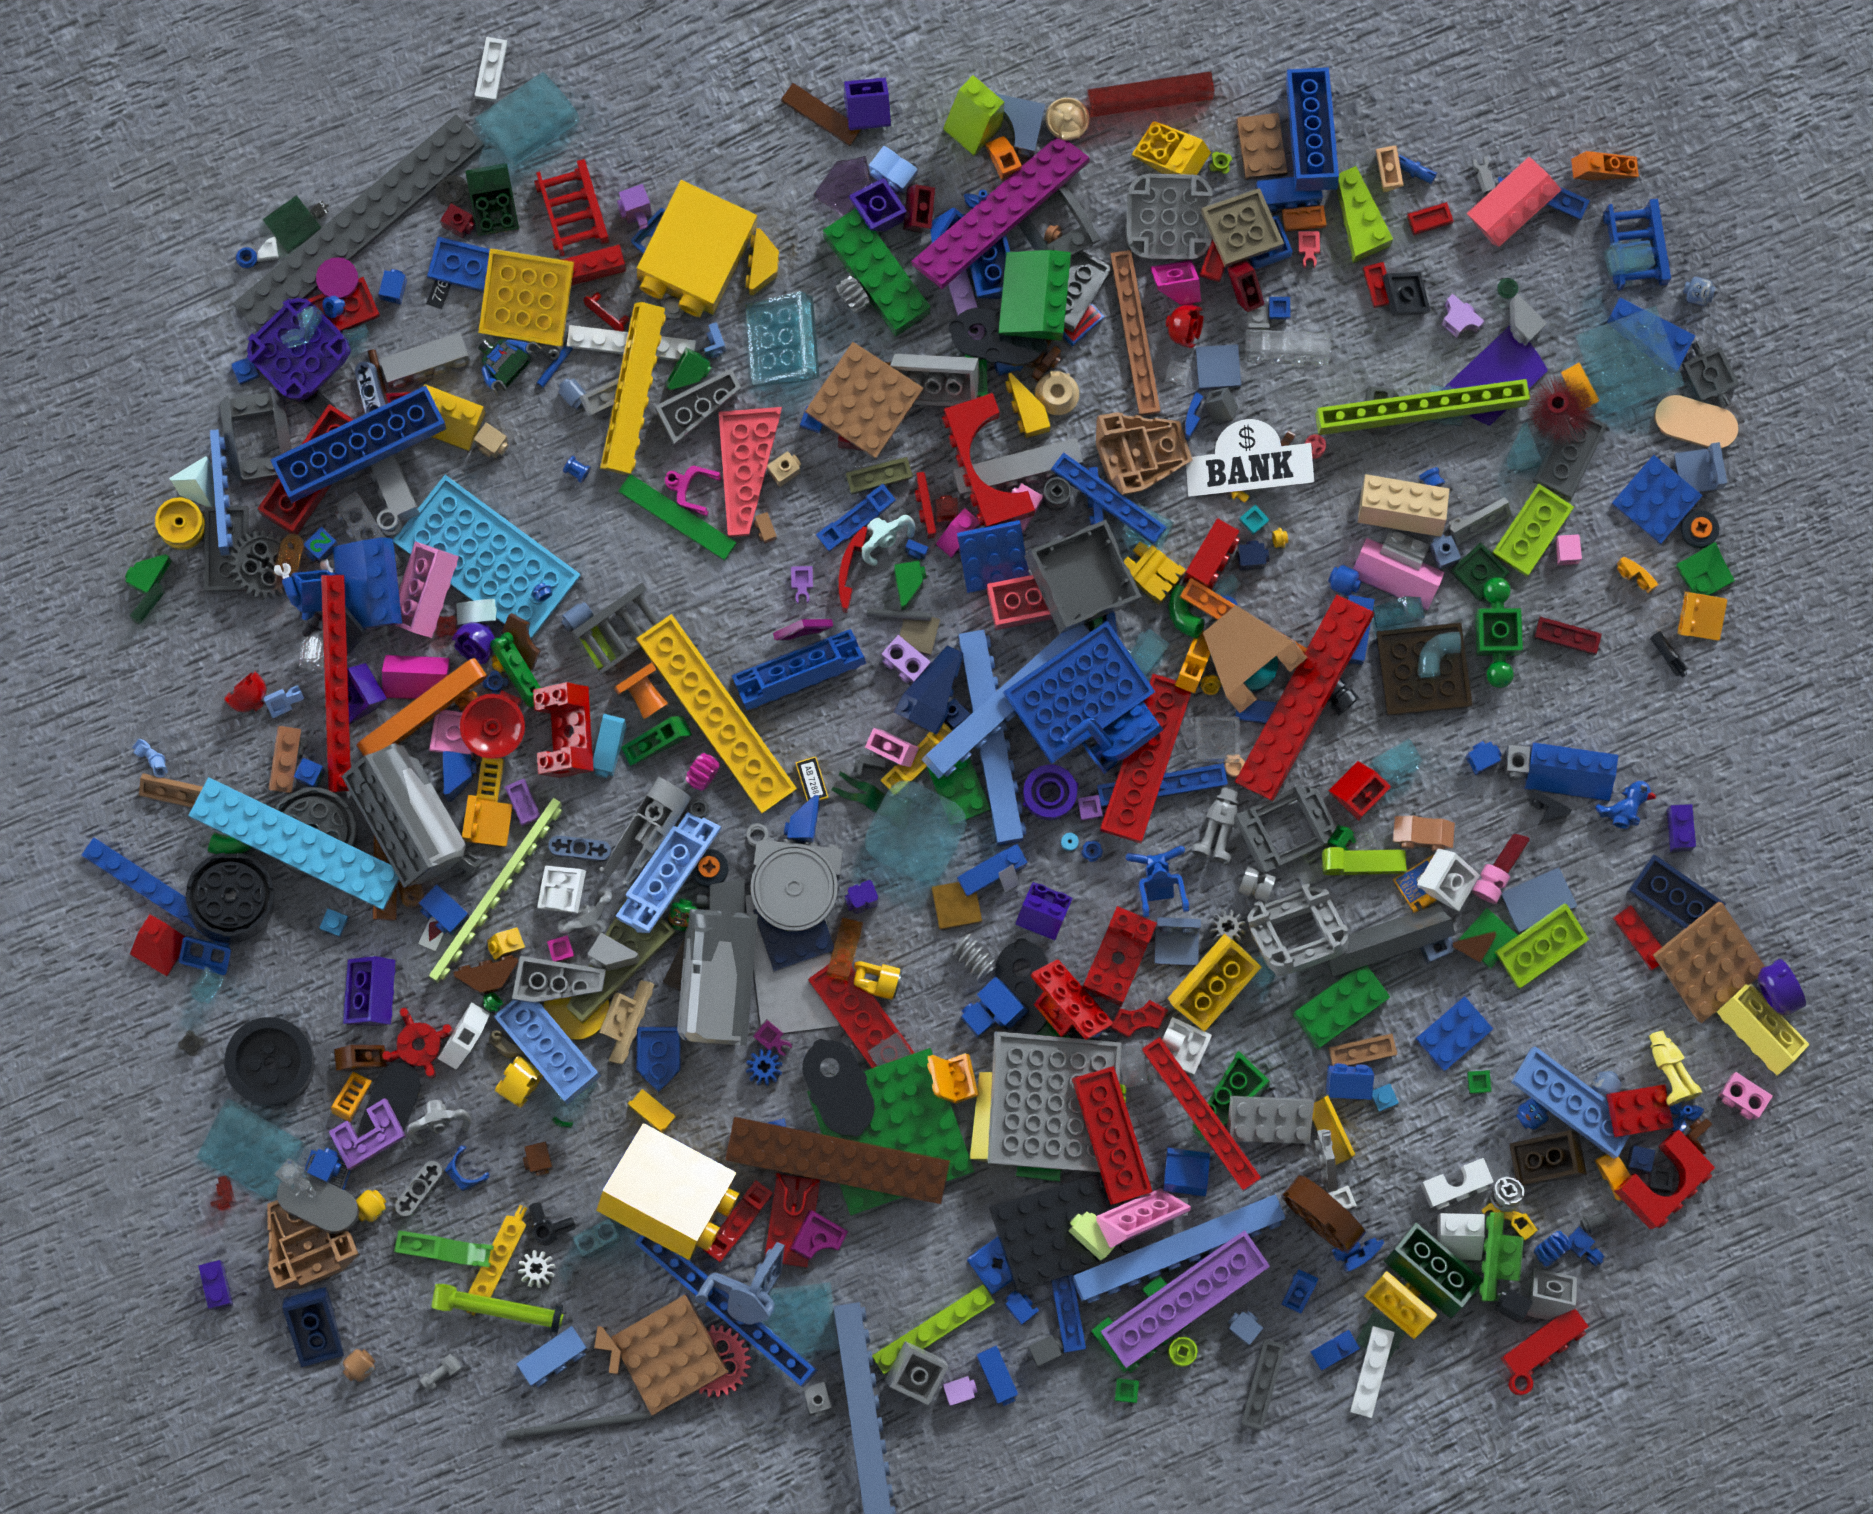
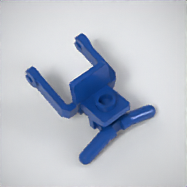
[1125,846,1189,917]

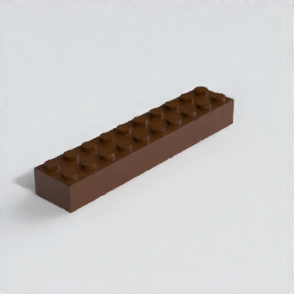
[725,1117,951,1204]

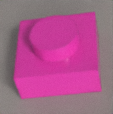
[547,935,574,962]

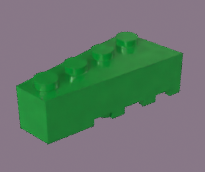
[1192,1051,1270,1147]

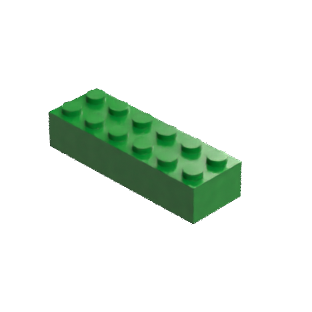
[823,208,931,337]

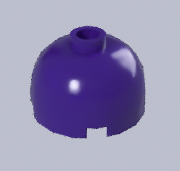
[452,622,495,664]

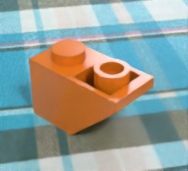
[985,136,1022,181]

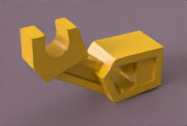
[1481,1203,1538,1242]

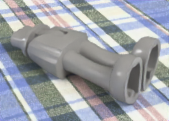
[1191,788,1238,864]

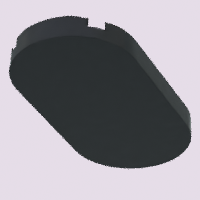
[360,1063,421,1135]

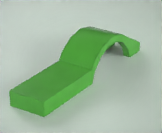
[394,1230,494,1268]

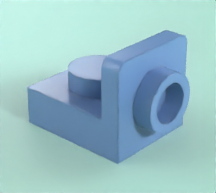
[704,322,726,358]

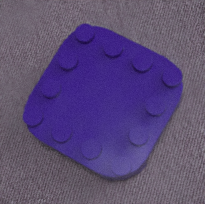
[247,298,351,402]

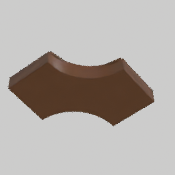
[501,613,541,671]

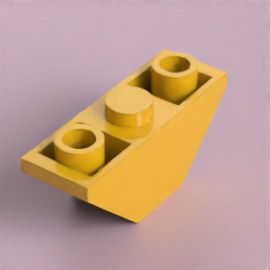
[745,228,779,295]

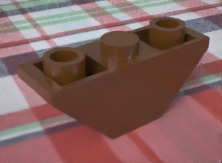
[453,955,519,995]

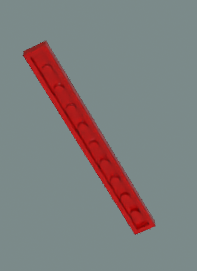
[321,575,351,792]

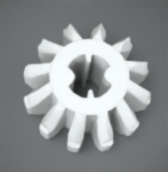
[518,1250,556,1288]

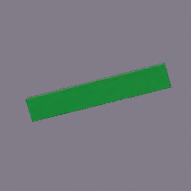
[618,474,737,561]

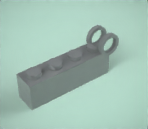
[369,454,420,537]
[747,823,843,878]

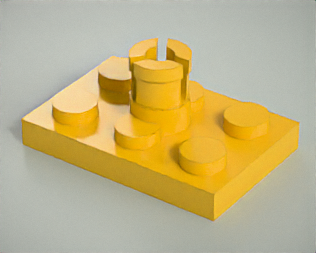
[1364,1271,1437,1339]

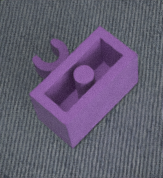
[617,184,652,230]

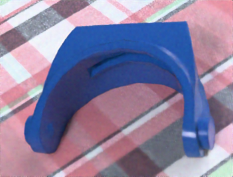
[445,1145,490,1191]

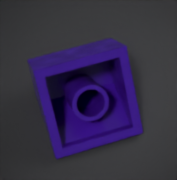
[849,178,907,231]
[347,663,387,725]

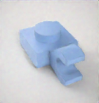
[264,685,304,718]

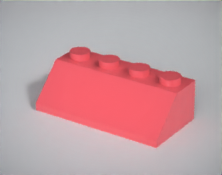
[1466,157,1562,247]

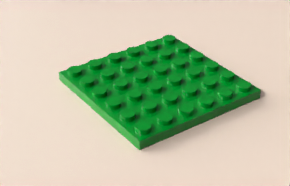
[807,1048,975,1216]

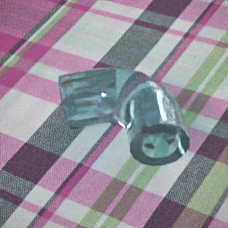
[1418,632,1461,677]

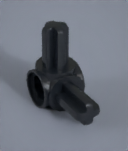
[529,1202,576,1246]

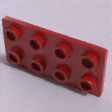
[1030,959,1113,1040]

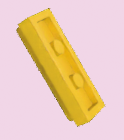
[1312,1096,1355,1165]

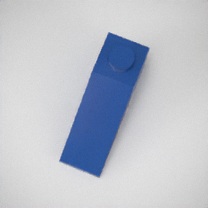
[957,844,1028,897]

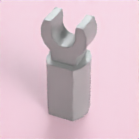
[1472,156,1496,195]

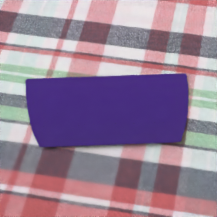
[1441,325,1548,426]

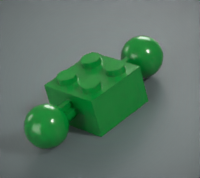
[1475,577,1523,688]

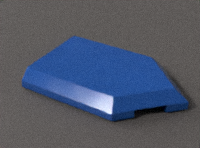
[637,1027,680,1092]

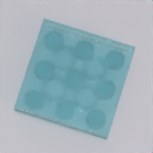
[768,1282,838,1353]

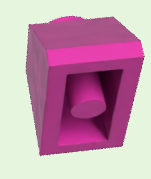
[936,508,980,559]

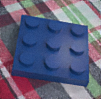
[1612,455,1703,545]
[957,520,1029,593]

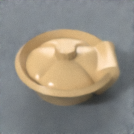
[1045,98,1089,141]
[1035,371,1079,415]

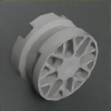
[1490,1177,1524,1212]

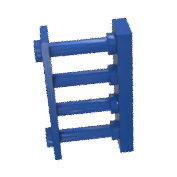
[1603,199,1671,291]

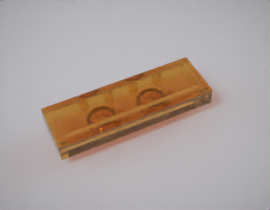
[827,917,863,981]

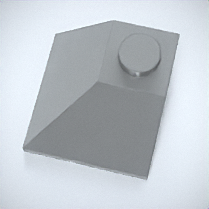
[1527,1268,1577,1320]

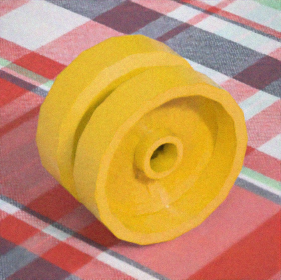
[155,497,205,550]

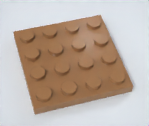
[805,342,924,459]
[1653,902,1765,1023]
[611,1294,729,1415]

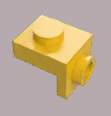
[487,927,525,960]

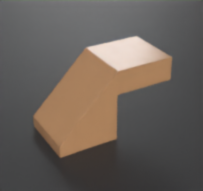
[594,1326,621,1375]

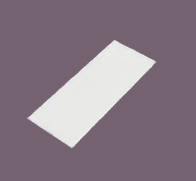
[998,864,1020,893]

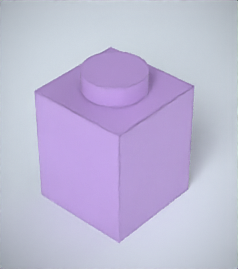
[943,1376,978,1407]

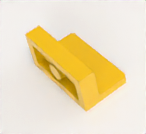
[627,1089,676,1133]

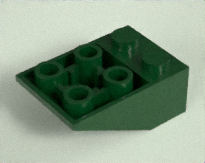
[465,163,519,236]

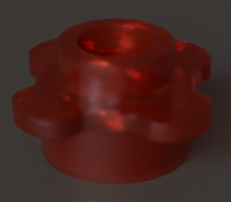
[436,616,457,637]

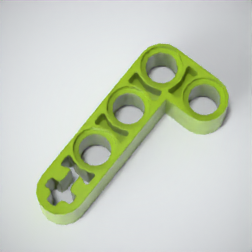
[1322,847,1407,875]

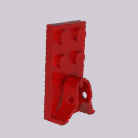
[764,1173,820,1268]

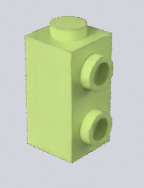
[1068,1212,1115,1261]

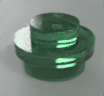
[1497,278,1518,299]

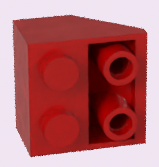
[1328,761,1391,821]

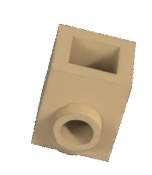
[474,422,509,458]
[767,451,801,487]

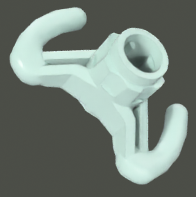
[862,515,916,566]

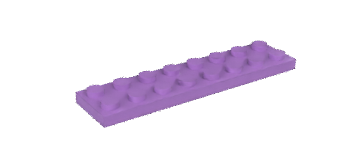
[1100,1230,1270,1368]

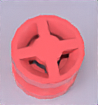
[1305,434,1326,459]

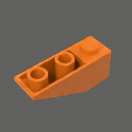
[1571,151,1639,181]

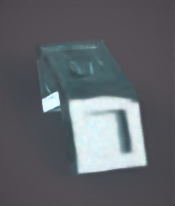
[281,306,323,348]

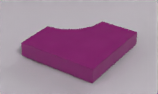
[773,619,833,641]
[790,1210,848,1260]

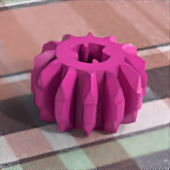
[686,753,719,791]

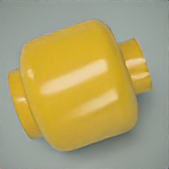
[356,1190,386,1222]

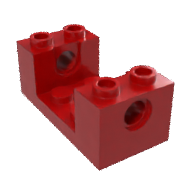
[533,682,594,778]
[1083,906,1157,1007]

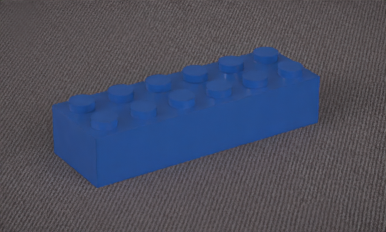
[1286,67,1339,191]

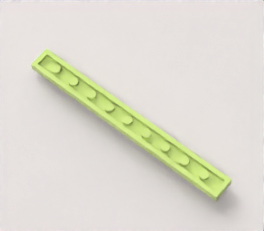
[429,798,562,983]

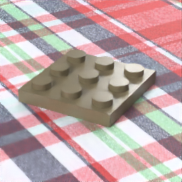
[1201,188,1284,267]

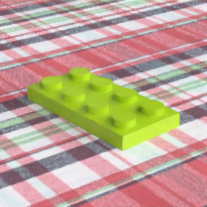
[1492,484,1574,577]
[1495,903,1589,988]

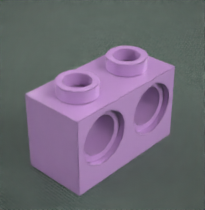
[881,635,931,684]

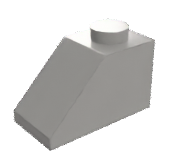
[1510,294,1547,346]
[587,933,640,971]

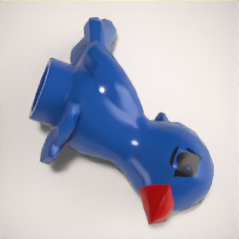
[1595,781,1656,829]

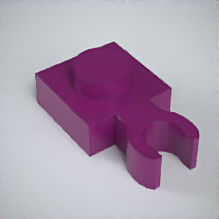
[753,1019,792,1056]

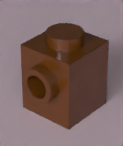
[523,1141,553,1177]

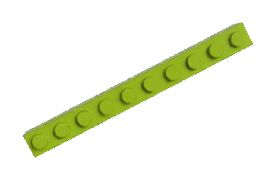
[1315,379,1530,435]

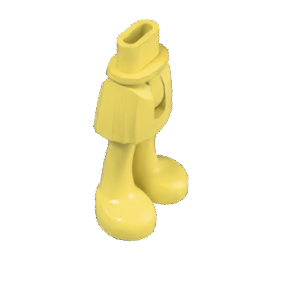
[1649,1031,1702,1106]

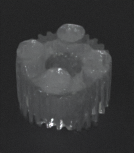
[299,636,324,674]

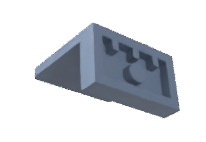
[1674,442,1727,492]
[1154,917,1201,966]

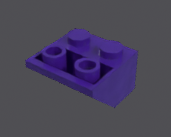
[844,77,891,130]
[1015,882,1073,940]

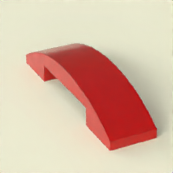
[839,526,868,613]
[703,1180,773,1263]

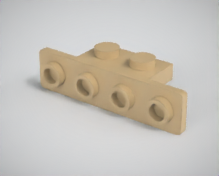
[599,980,654,1065]

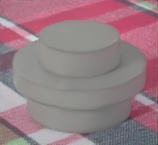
[663,298,684,320]

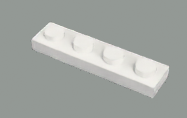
[1350,1326,1395,1418]

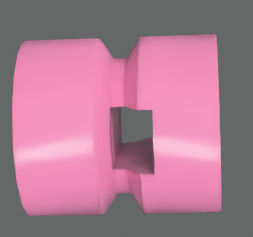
[1472,864,1510,904]

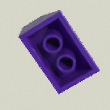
[343,956,396,1026]

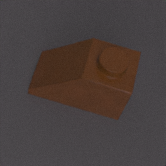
[334,1045,387,1071]

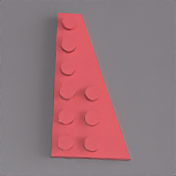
[718,407,782,537]

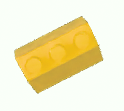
[424,384,486,452]

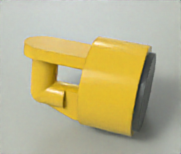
[854,961,902,1000]

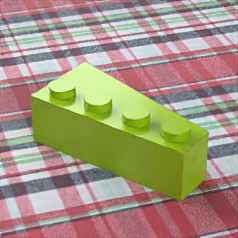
[1337,166,1393,263]

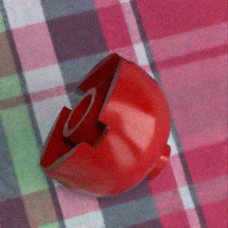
[1165,305,1204,348]
[224,671,267,712]

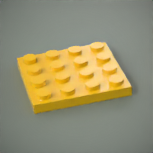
[478,248,574,346]

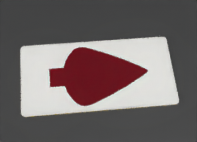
[419,917,444,951]

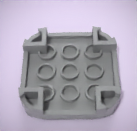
[1126,173,1213,260]

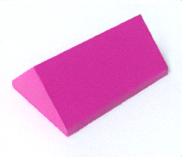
[382,655,450,699]

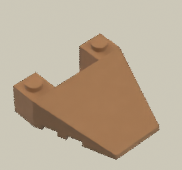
[1203,605,1308,713]

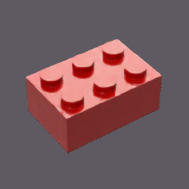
[1182,518,1240,590]

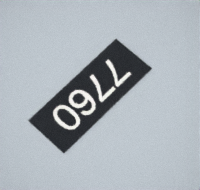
[426,280,451,309]

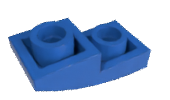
[1343,1238,1384,1273]

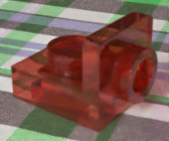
[210,1175,236,1211]

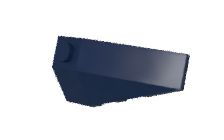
[894,646,964,735]

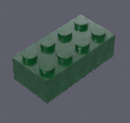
[1384,1222,1483,1319]

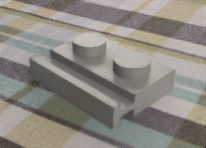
[1380,528,1430,570]

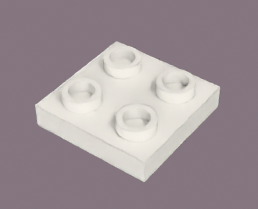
[537,866,586,913]
[1162,1017,1212,1075]

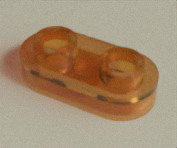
[275,534,304,576]
[397,880,424,908]

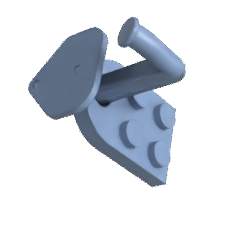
[695,1242,785,1325]

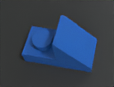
[1281,1269,1319,1314]
[1310,1330,1360,1371]

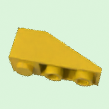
[1005,373,1051,439]

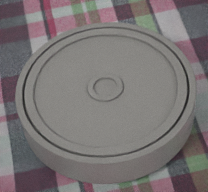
[751,844,838,931]

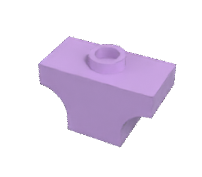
[1441,294,1484,338]

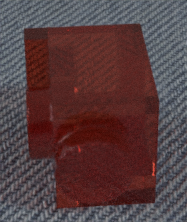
[935,495,959,522]

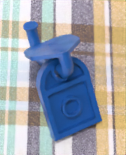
[1061,701,1163,774]

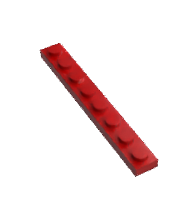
[1142,1037,1261,1192]

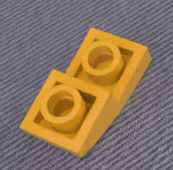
[1561,362,1600,410]
[1617,557,1659,593]
[1595,1154,1630,1200]

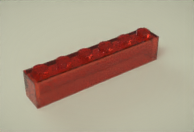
[1086,71,1215,118]

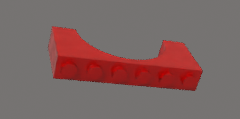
[941,393,1035,527]

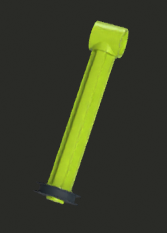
[431,1284,564,1336]

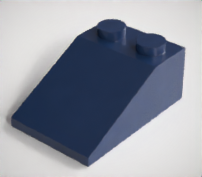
[282,1287,344,1367]

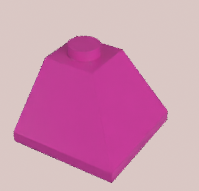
[1150,260,1201,305]

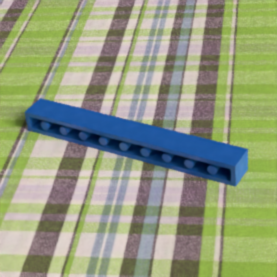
[634,1235,818,1388]

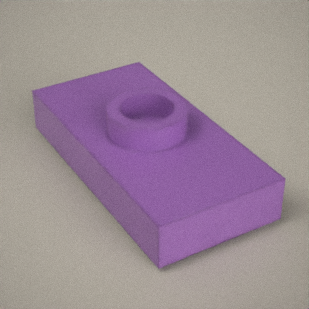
[505,778,541,827]

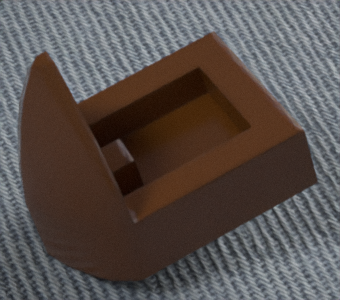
[1686,1118,1713,1154]

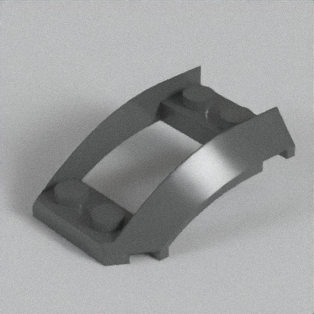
[1018,185,1101,257]
[220,388,292,484]
[1234,785,1336,873]

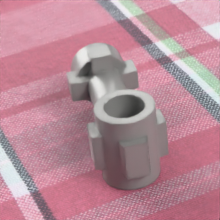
[420,1354,461,1390]

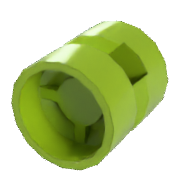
[1167,1337,1198,1367]

